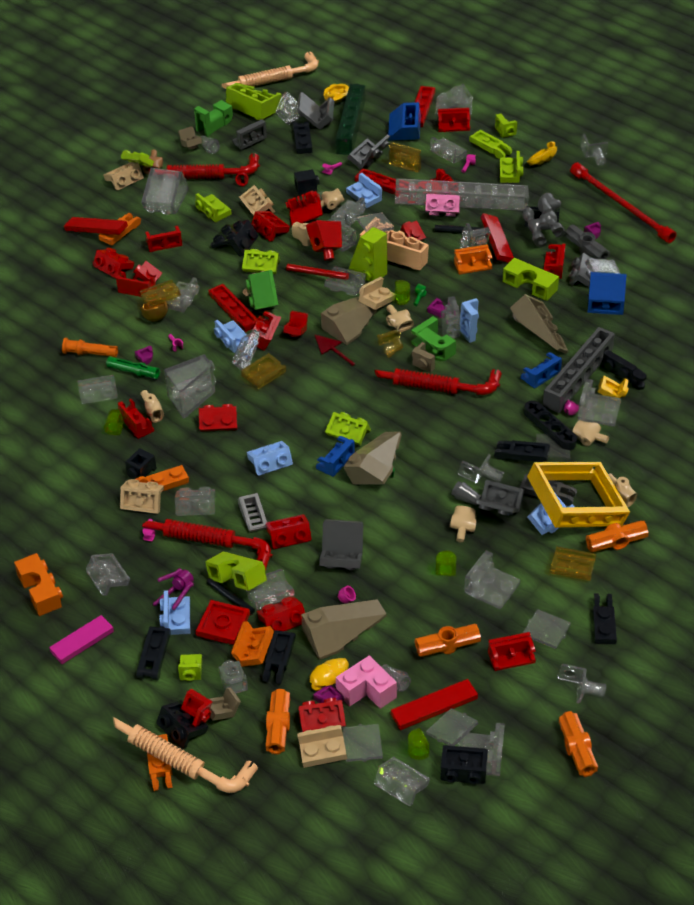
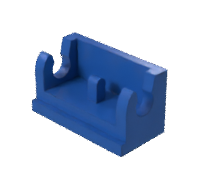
[521,352,562,389]
[316,436,355,477]

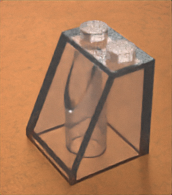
[141,168,189,215]
[164,354,216,418]

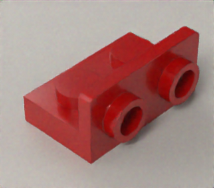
[251,211,290,241]
[266,514,312,549]
[298,698,346,732]

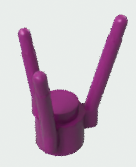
[153,568,194,610]

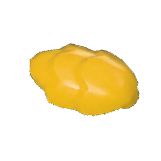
[324,84,349,104]
[527,141,557,166]
[309,658,349,691]

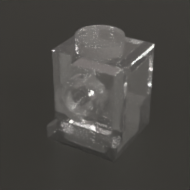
[219,660,248,694]

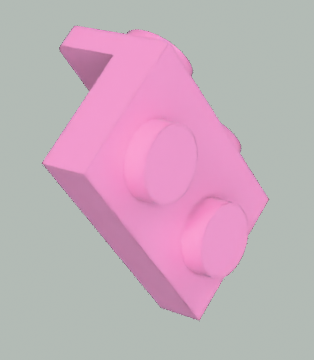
[425,194,460,217]

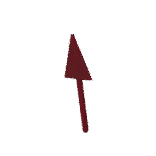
[315,335,355,366]

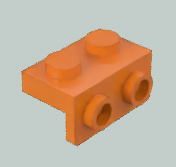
[231,621,274,667]

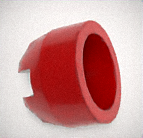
[235,172,249,186]

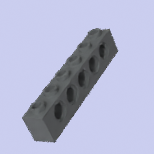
[543,327,615,413]

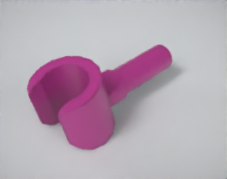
[462,154,476,173]
[322,162,342,175]
[168,334,183,352]
[143,519,156,542]

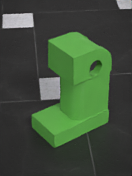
[194,100,233,137]
[411,316,456,361]

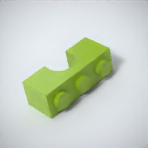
[503,258,559,301]
[205,551,267,591]

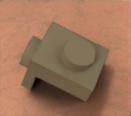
[178,126,202,149]
[412,342,435,373]
[209,687,241,721]

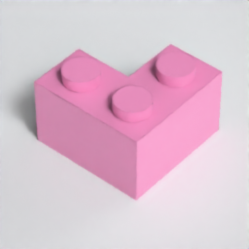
[335,655,397,709]

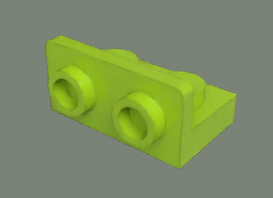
[500,151,523,183]
[195,193,232,222]
[242,249,280,274]
[325,412,371,446]

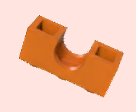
[14,553,63,616]

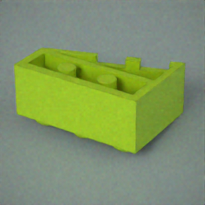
[226,83,282,120]
[348,227,387,282]

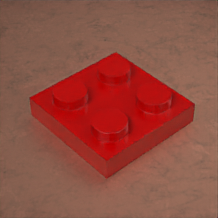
[196,600,250,645]

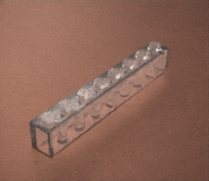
[395,178,529,211]

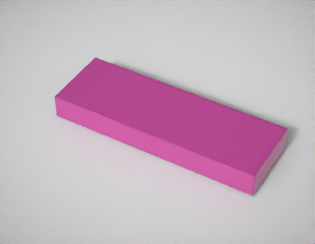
[49,615,114,664]

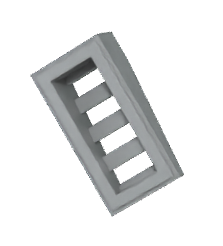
[238,493,267,533]

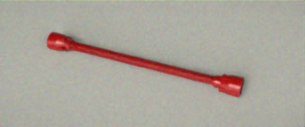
[570,162,677,243]

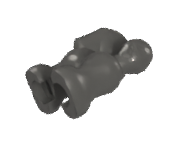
[523,193,566,247]

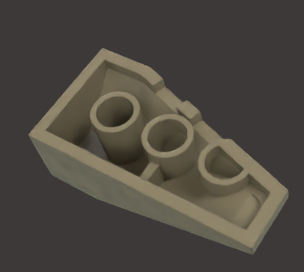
[510,294,569,354]
[321,296,379,345]
[344,432,402,484]
[301,599,387,660]

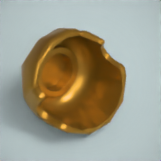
[140,300,168,322]

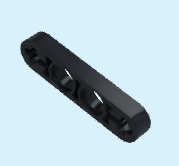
[524,401,577,450]

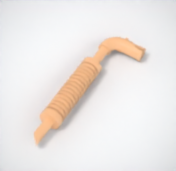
[222,52,319,89]
[113,717,258,793]

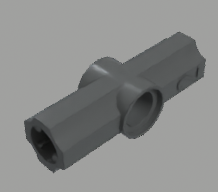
[565,224,610,263]

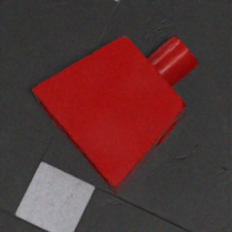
[306,220,342,261]

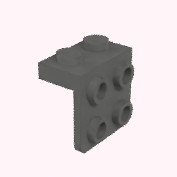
[297,92,334,130]
[347,134,390,170]
[475,480,525,516]
[320,519,364,570]

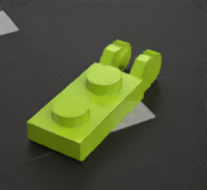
[469,129,513,159]
[121,150,154,167]

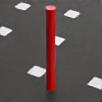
[286,264,349,280]

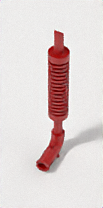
[149,153,260,180]
[374,368,502,395]
[142,519,273,572]

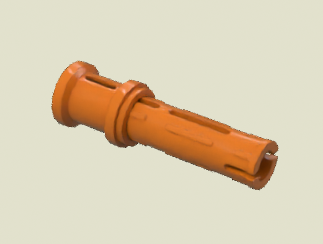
[62,337,118,357]

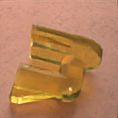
[377,330,403,357]

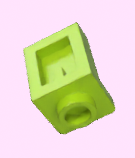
[495,113,517,138]
[178,654,202,681]

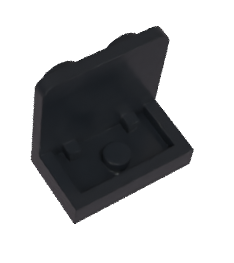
[210,220,259,257]

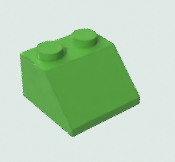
[246,270,279,311]

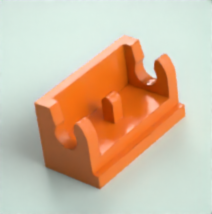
[454,244,492,275]

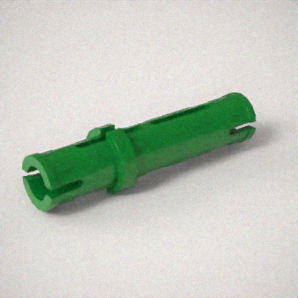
[106,356,160,379]

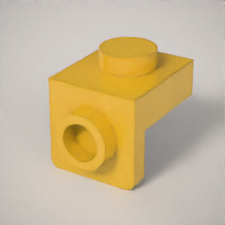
[597,376,629,402]

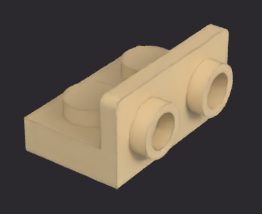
[103,162,144,190]
[239,185,276,216]
[358,277,396,310]
[120,479,164,514]
[297,725,347,768]

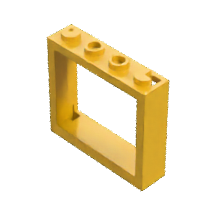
[527,462,630,528]

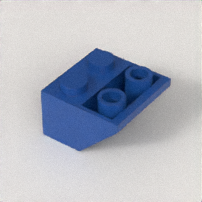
[388,102,421,141]
[588,272,626,315]

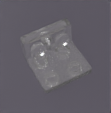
[435,84,473,116]
[578,379,621,426]
[465,550,520,609]
[458,723,505,776]

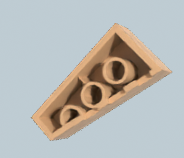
[360,219,429,270]

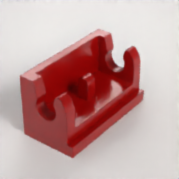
[438,108,470,132]
[145,226,182,252]
[544,243,566,279]
[116,271,157,299]
[247,311,281,351]
[118,399,154,439]
[488,632,536,671]

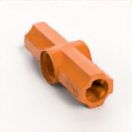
[586,520,649,552]
[415,624,481,657]
[266,689,291,754]
[558,711,598,777]

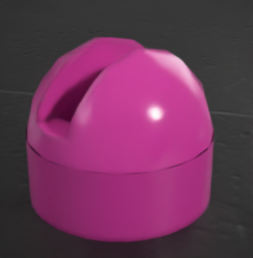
[564,400,580,416]
[338,586,356,604]

